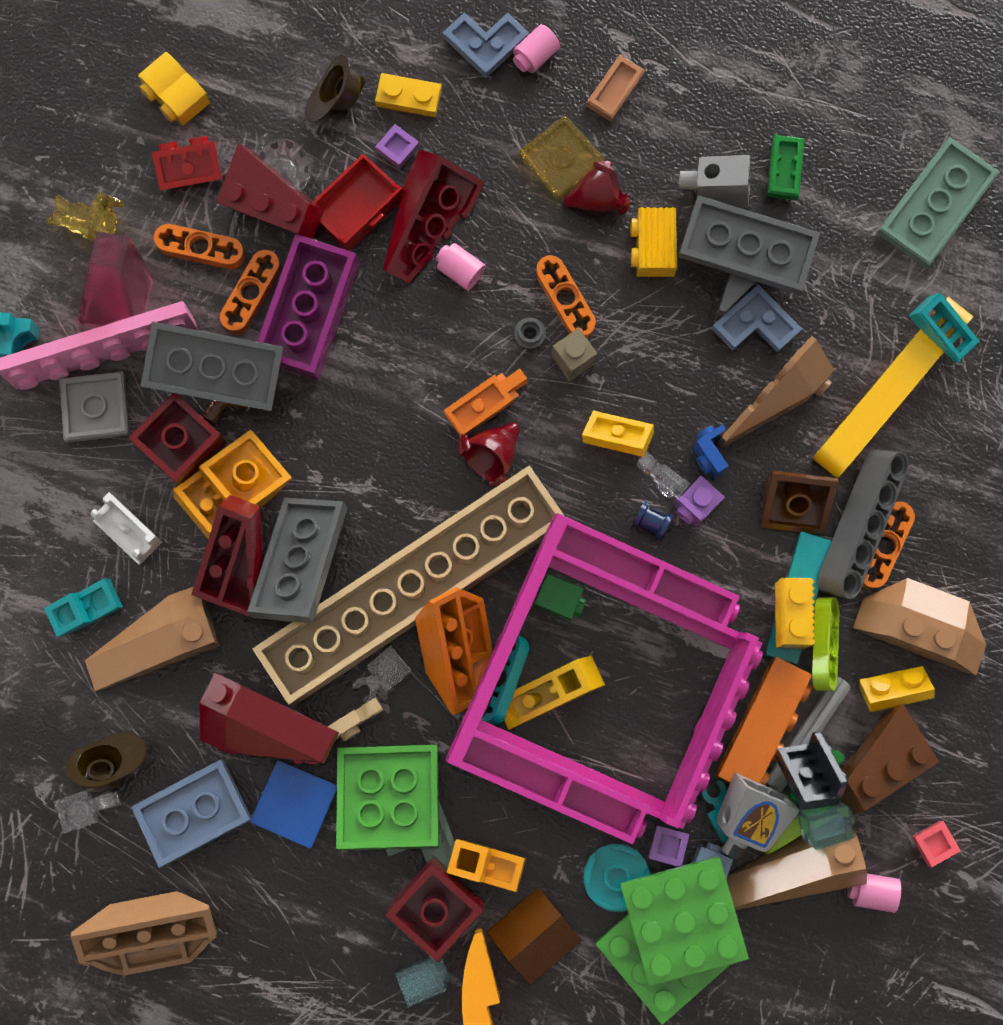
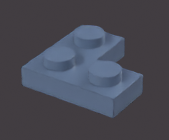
[443,12,529,78]
[711,284,802,353]

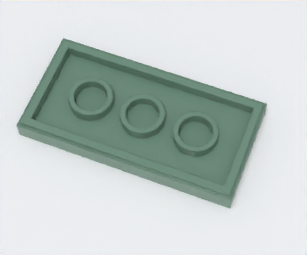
[877,137,1000,269]

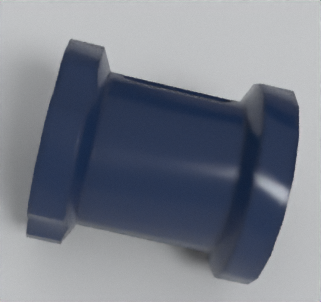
[632,501,673,541]

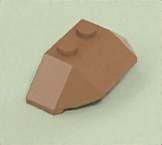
[851,578,986,676]
[70,891,217,976]

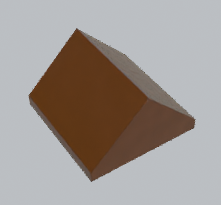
[761,471,839,535]
[487,887,582,985]

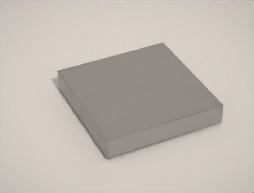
[59,371,130,443]

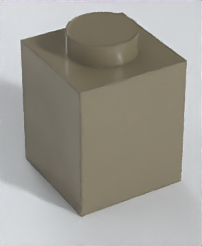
[551,328,597,381]

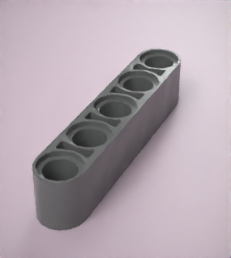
[817,449,909,599]

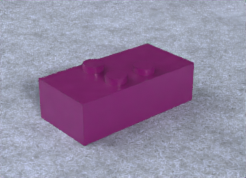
[257,234,360,380]

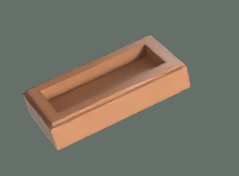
[586,55,645,122]

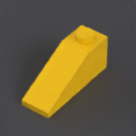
[504,655,605,730]

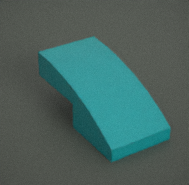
[44,578,123,637]

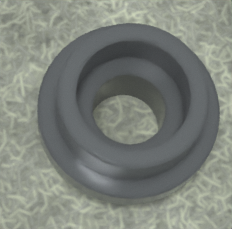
[514,318,546,349]

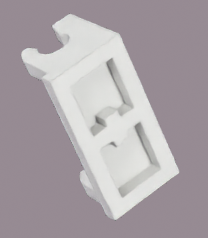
[91,492,162,565]

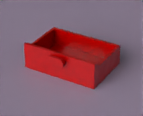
[313,154,403,251]

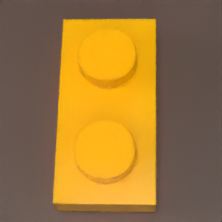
[375,73,442,117]
[582,411,654,457]
[859,666,935,712]

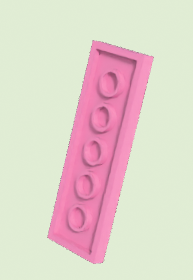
[0,301,198,390]

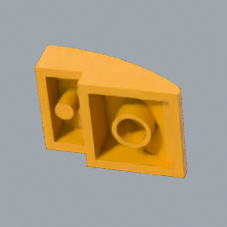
[173,430,292,539]
[462,927,500,1025]

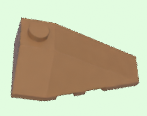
[717,336,834,448]
[85,587,221,692]
[726,819,867,910]

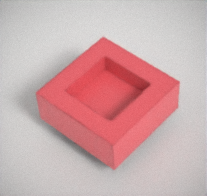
[912,821,961,867]

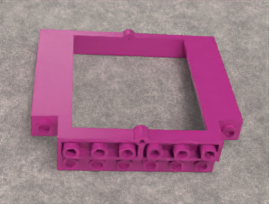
[445,513,763,844]

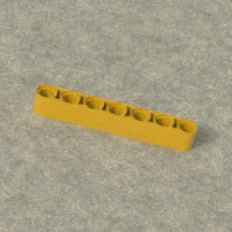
[812,297,973,478]

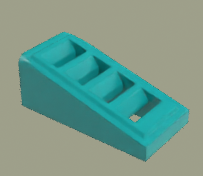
[909,292,980,363]

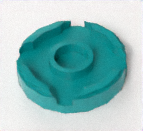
[583,843,650,912]

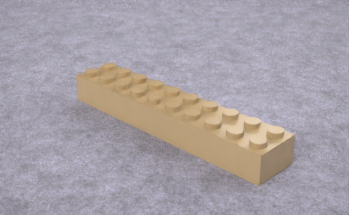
[252,465,564,707]

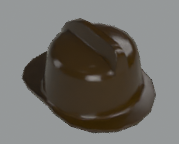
[305,55,365,123]
[65,732,147,794]

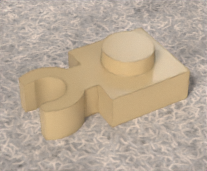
[328,698,383,742]

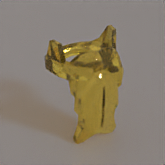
[46,192,124,245]

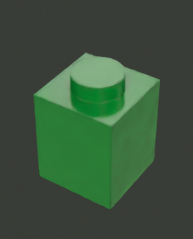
[534,574,587,623]

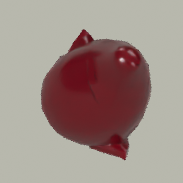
[564,160,630,215]
[458,422,520,487]

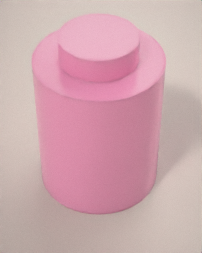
[513,24,560,73]
[436,243,486,291]
[847,873,901,913]

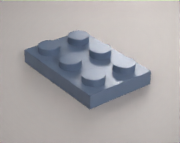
[131,759,252,868]

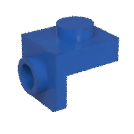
[693,424,729,479]

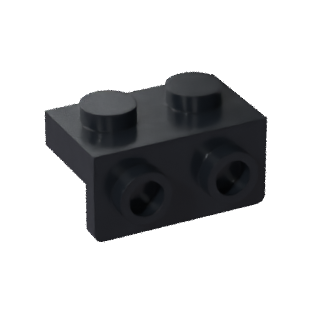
[775,731,847,810]

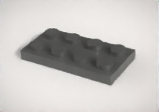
[678,195,820,295]
[140,322,283,411]
[247,498,347,623]

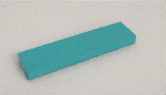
[764,531,832,665]

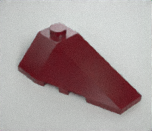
[383,150,485,283]
[199,673,339,763]

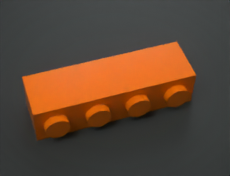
[714,657,813,785]

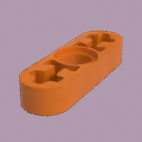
[154,224,245,269]
[220,250,281,335]
[536,255,596,339]
[862,502,915,590]

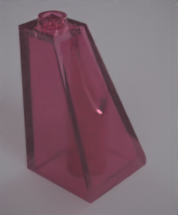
[77,231,154,327]

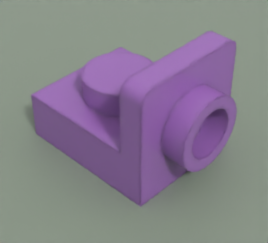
[674,476,725,527]

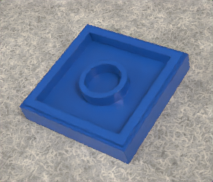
[250,760,337,849]

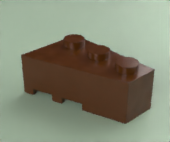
[839,704,939,817]

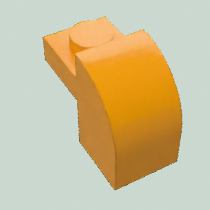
[447,839,526,892]

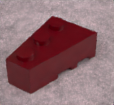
[216,143,324,239]
[191,495,262,618]

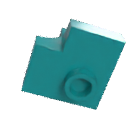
[0,312,40,358]

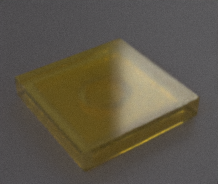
[518,115,605,200]

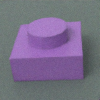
[375,124,419,170]
[648,825,690,867]

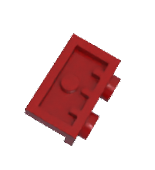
[152,136,223,190]

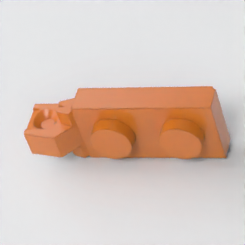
[443,369,528,436]

